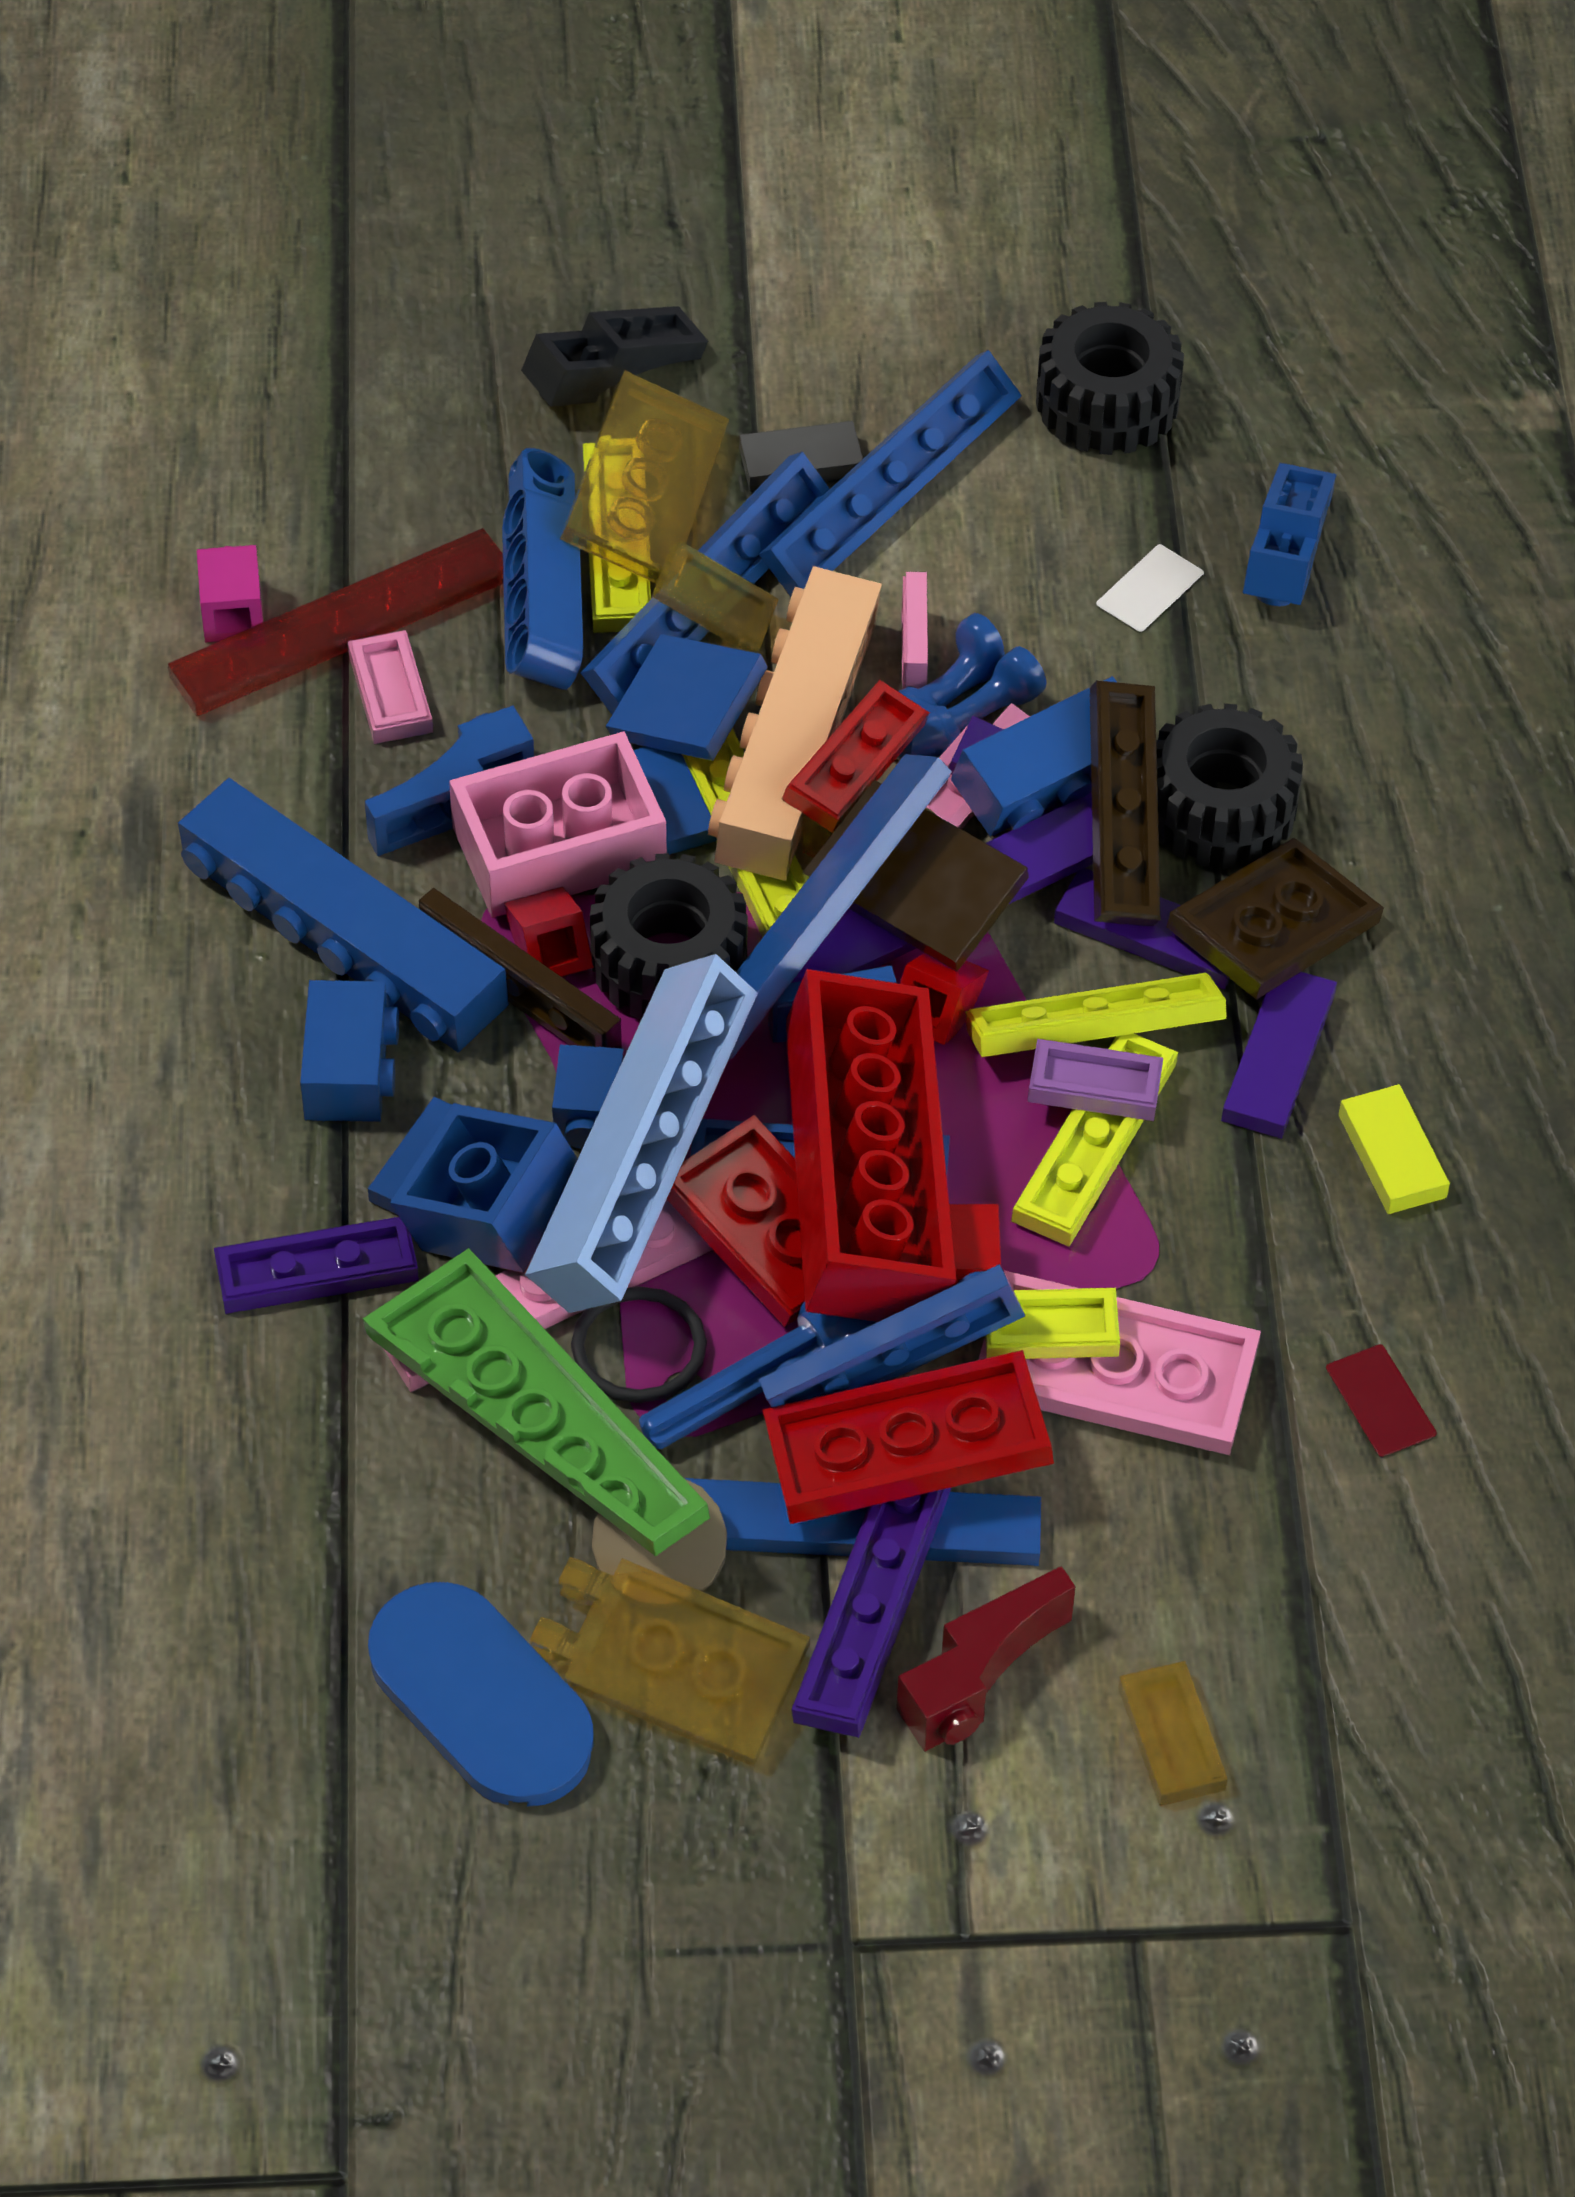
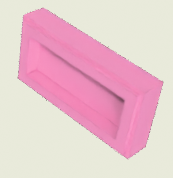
[901,572,928,689]
[348,630,433,744]

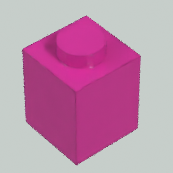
[196,545,264,643]

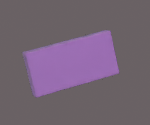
[1027,1039,1163,1121]

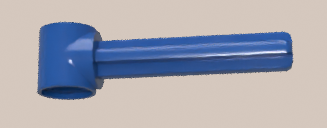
[639,1301,876,1449]

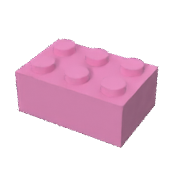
[449,731,667,918]

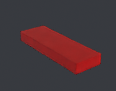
[782,680,930,833]

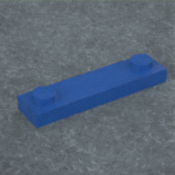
[758,1264,1025,1407]

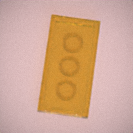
[560,370,729,586]

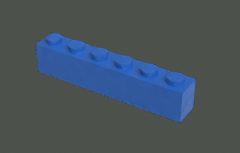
[178,778,509,1053]

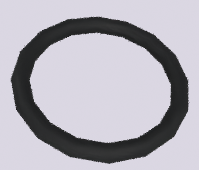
[570,1286,707,1403]

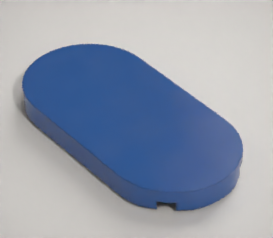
[368,1582,593,1807]

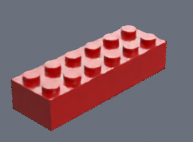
[786,969,956,1322]

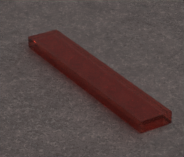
[168,528,503,717]

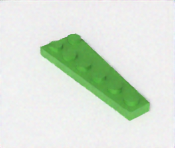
[363,1248,710,1556]

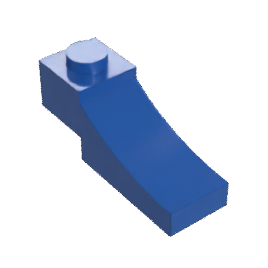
[1243,463,1337,606]
[365,705,534,856]

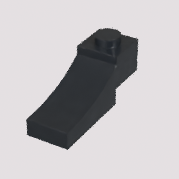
[521,306,709,406]

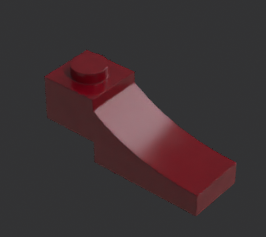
[896,1566,1076,1752]

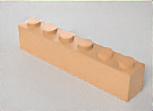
[708,566,882,881]

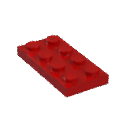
[763,1350,1054,1524]

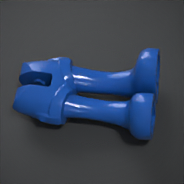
[897,613,1047,761]

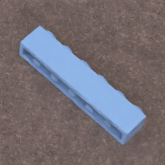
[525,954,758,1313]

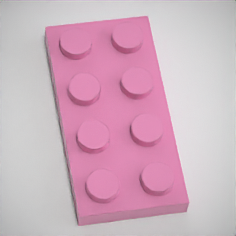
[978,1270,1261,1455]

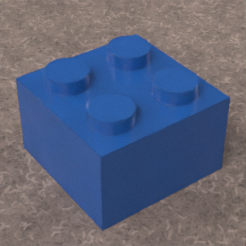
[390,1103,578,1273]

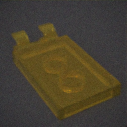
[529,1557,810,1767]

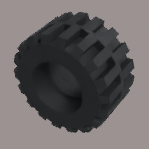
[1036,302,1184,455]
[1156,703,1303,869]
[590,853,748,1019]

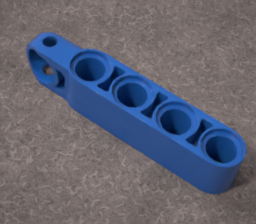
[502,448,583,690]

